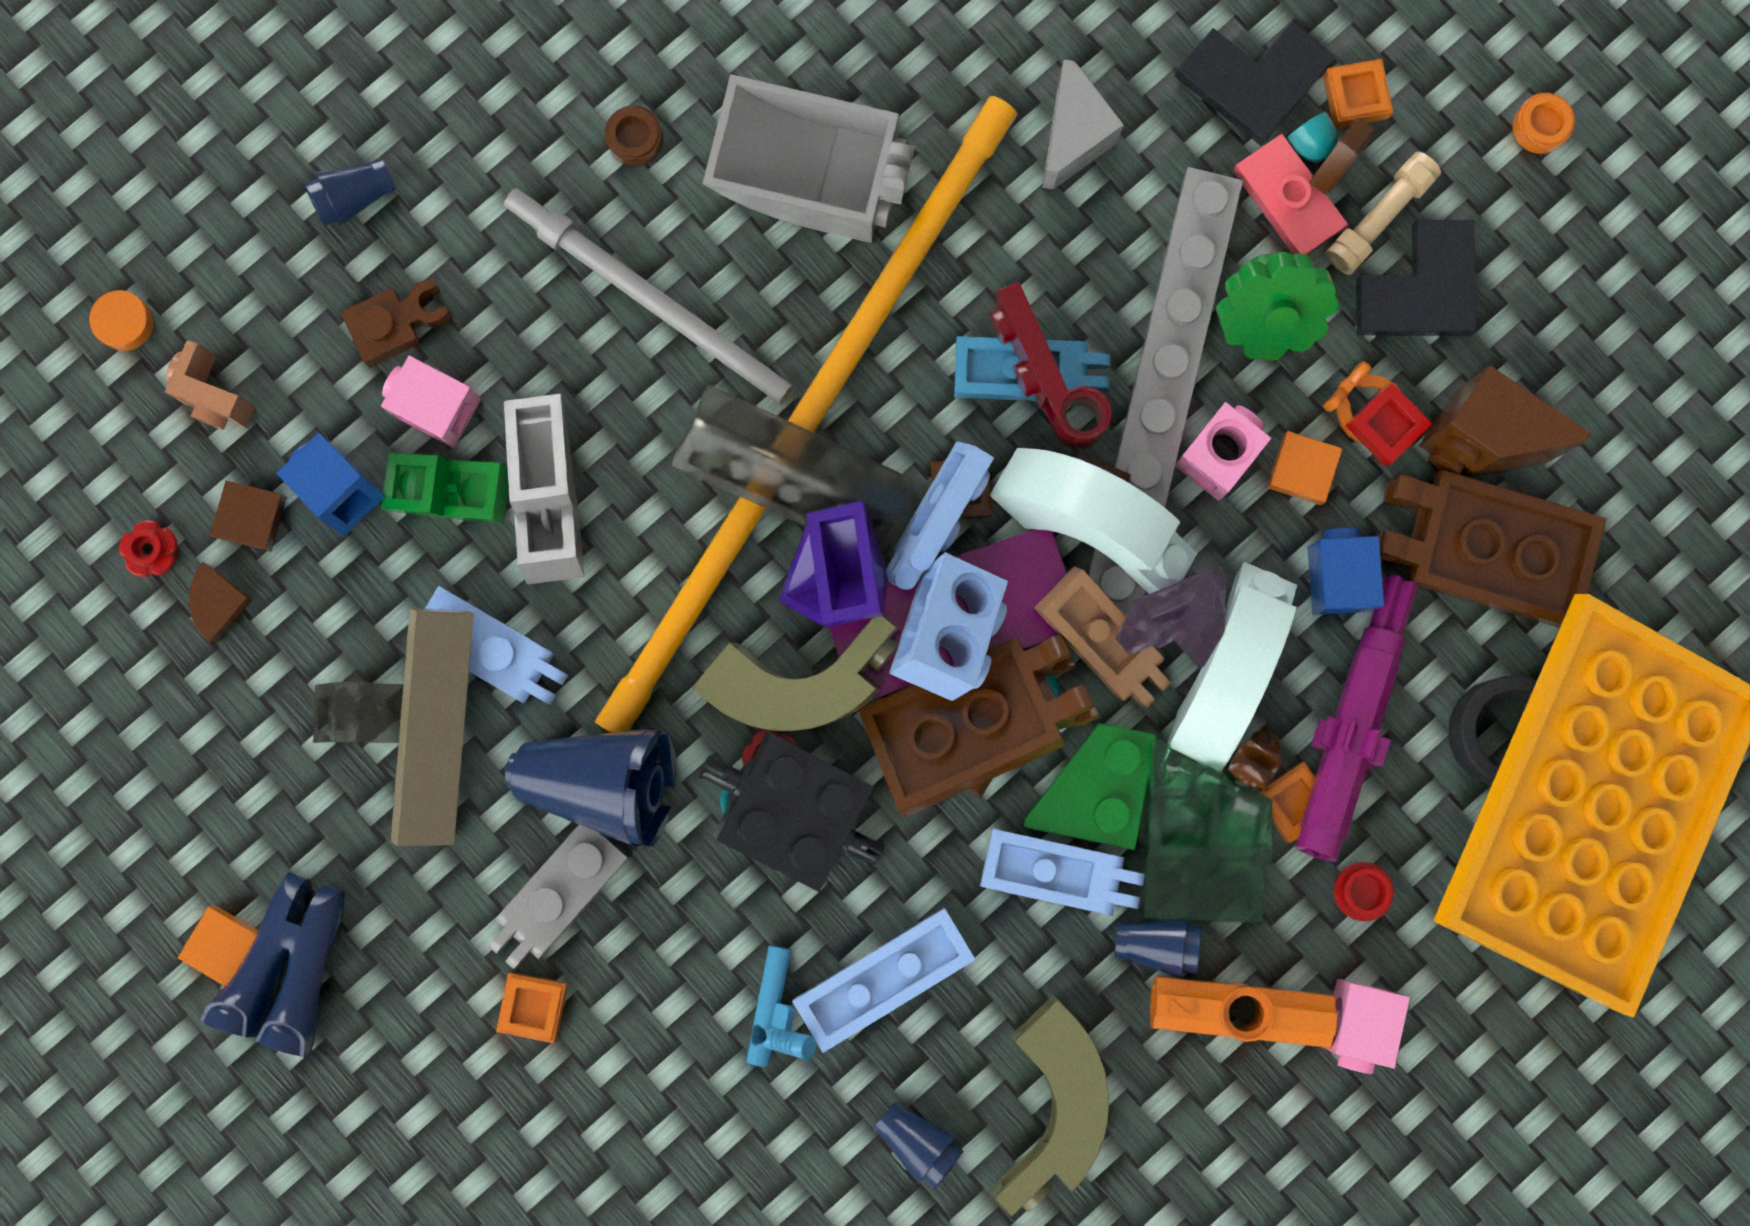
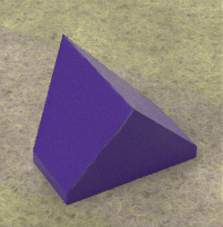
[778,501,888,628]

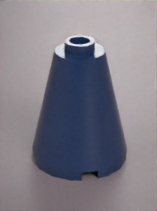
[505,728,676,847]

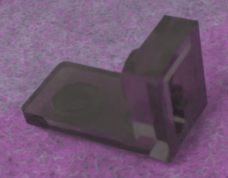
[313,682,403,743]

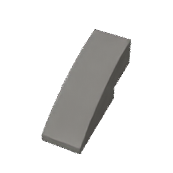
[504,393,584,585]

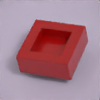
[1345,382,1432,467]

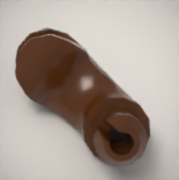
[1228,729,1281,791]

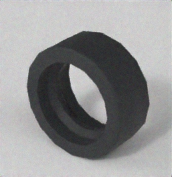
[1449,676,1537,786]

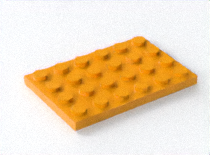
[1433,594,1750,1018]

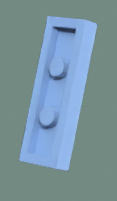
[792,908,975,1053]

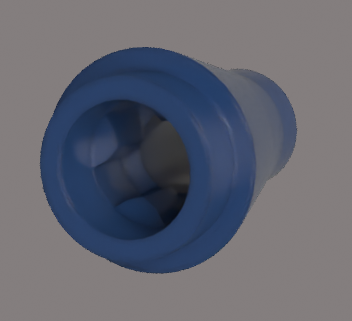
[304,158,396,226]
[1115,919,1202,978]
[873,1102,964,1189]

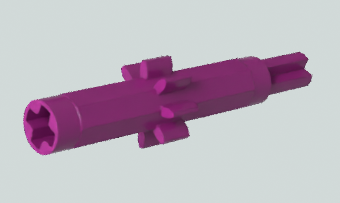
[1295,575,1418,862]

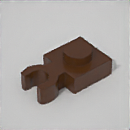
[340,280,453,368]

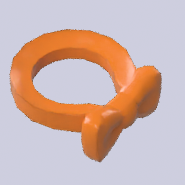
[1323,361,1401,444]

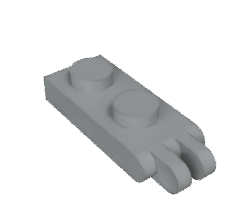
[488,825,630,969]

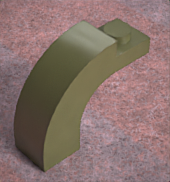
[692,614,901,731]
[991,995,1109,1217]

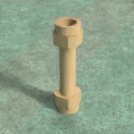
[1325,152,1441,275]

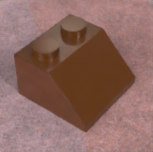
[1418,365,1591,477]

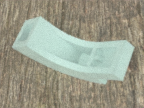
[990,448,1197,602]
[1165,562,1297,775]

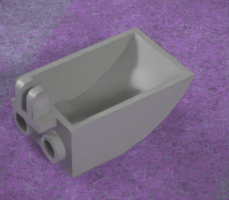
[702,74,915,243]

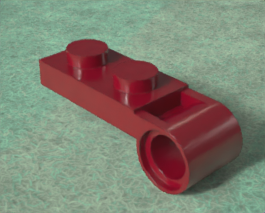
[990,281,1111,449]

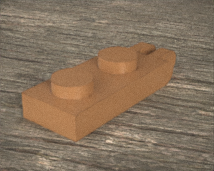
[1034,566,1171,709]

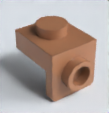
[165,340,256,430]

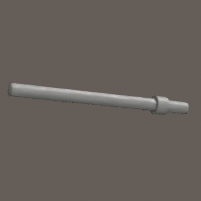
[504,188,793,404]

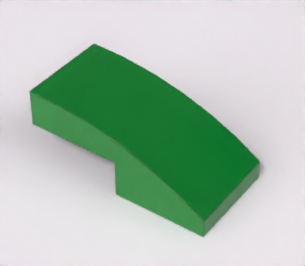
[381,453,509,524]

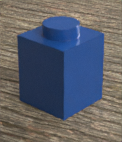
[276,433,385,537]
[1307,528,1384,615]

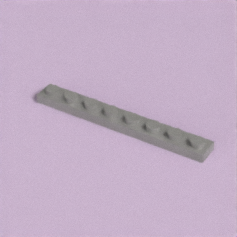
[1088,167,1243,621]

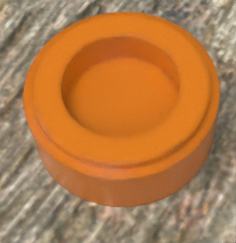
[1512,93,1575,154]
[89,290,154,351]

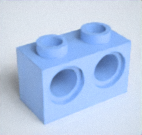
[889,552,1008,701]

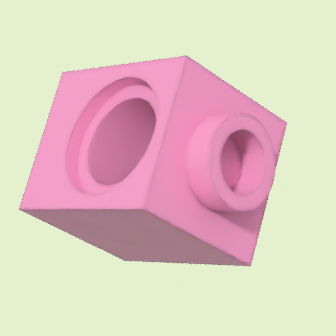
[381,356,481,448]
[1175,402,1271,501]
[1323,978,1410,1074]

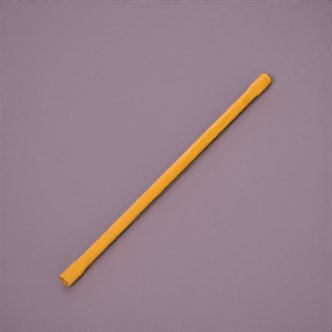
[594,96,1017,733]

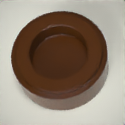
[605,106,663,167]

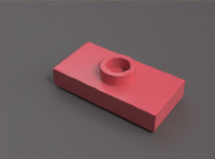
[1233,134,1348,255]

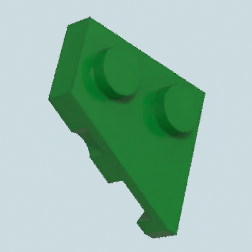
[1022,723,1156,850]

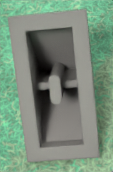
[1042,60,1124,189]

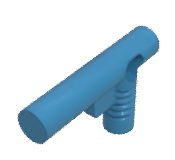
[746,945,816,1067]

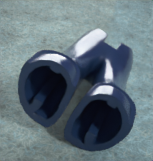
[200,872,345,1058]

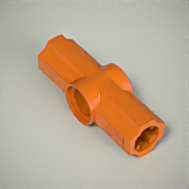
[1149,975,1338,1048]

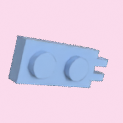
[886,441,994,590]
[425,586,568,705]
[980,829,1145,916]

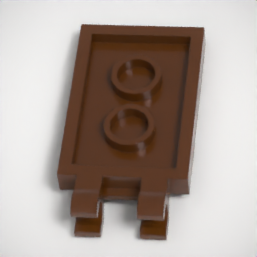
[1374,470,1607,628]
[858,634,1099,818]

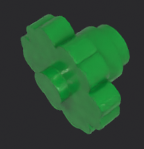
[1216,252,1339,361]

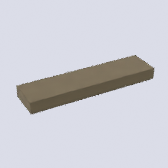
[391,608,474,846]

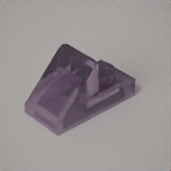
[1115,565,1226,668]

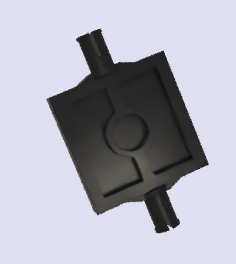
[699,731,885,892]

